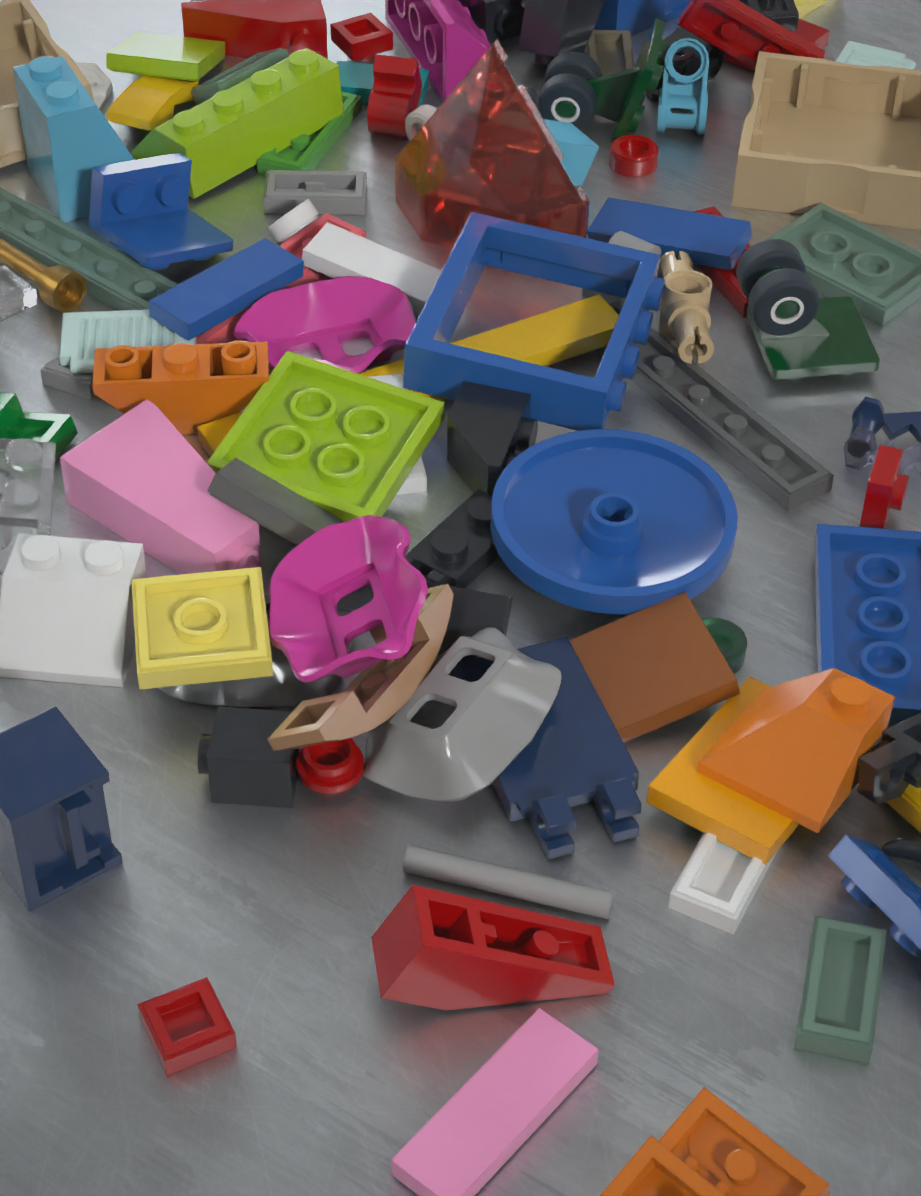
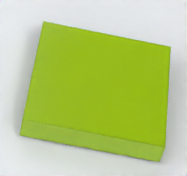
[106,32,225,82]

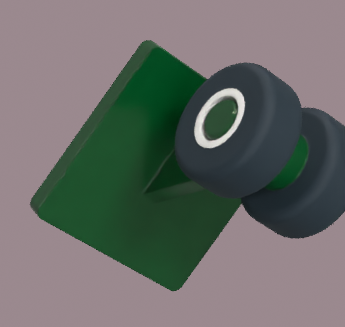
[539,18,669,143]
[736,239,880,380]

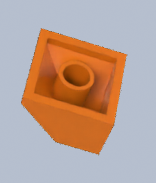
[697,668,895,833]

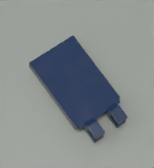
[449,637,642,859]

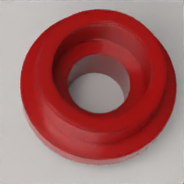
[296,738,364,794]

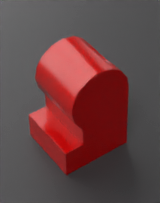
[367,54,422,137]

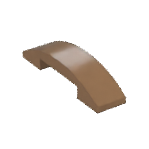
[267,584,454,751]

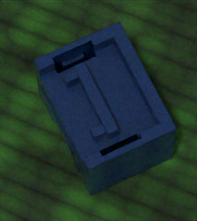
[0,706,123,912]

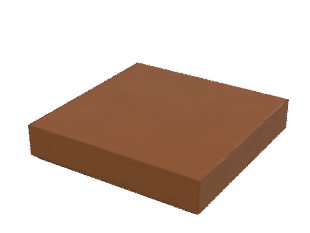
[569,592,740,743]

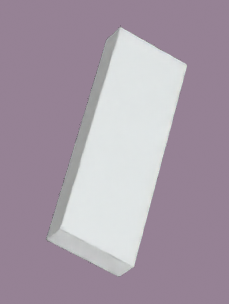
[302,222,442,315]

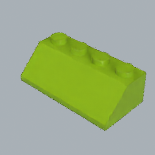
[131,48,344,199]

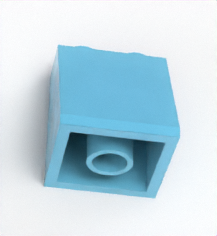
[13,56,135,223]

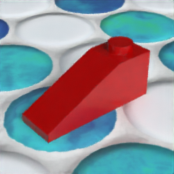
[181,0,328,59]
[371,885,615,1011]

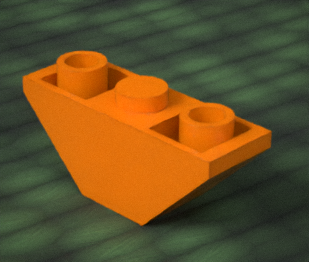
[92,341,269,435]

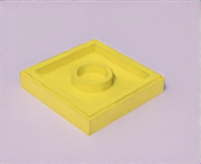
[132,567,273,690]

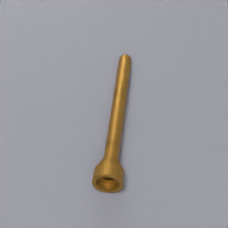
[0,238,87,313]

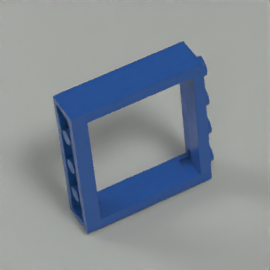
[403,212,666,431]

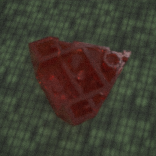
[395,39,590,248]

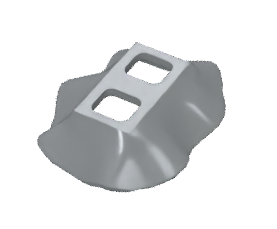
[363,627,562,803]

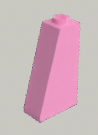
[60,399,262,575]

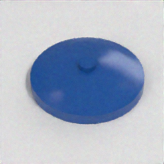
[491,429,738,614]

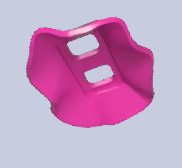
[234,276,417,373]
[269,515,428,683]

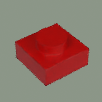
[330,12,393,61]
[859,445,909,529]

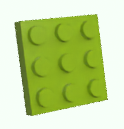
[207,351,444,522]

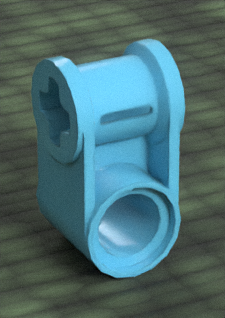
[656,38,709,136]

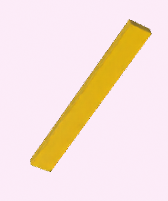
[197,294,619,458]

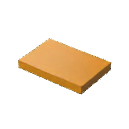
[646,676,799,865]

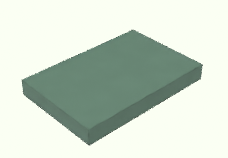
[766,203,921,326]

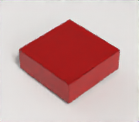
[137,977,237,1076]

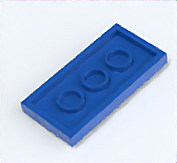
[814,524,921,726]

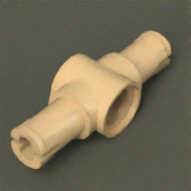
[659,251,714,364]

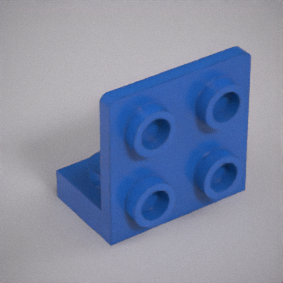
[89,153,234,270]

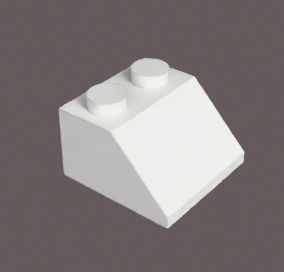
[0,533,147,688]

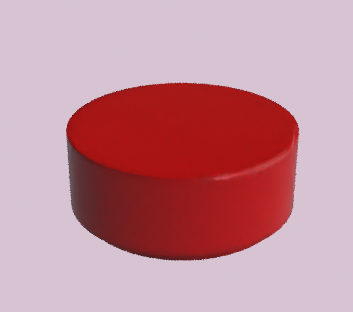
[609,135,659,177]

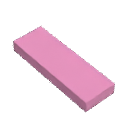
[391,1008,599,1196]

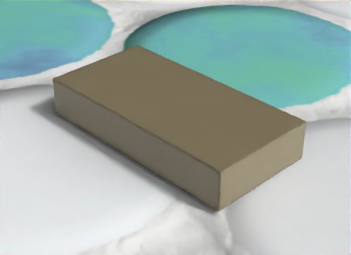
[584,30,635,76]

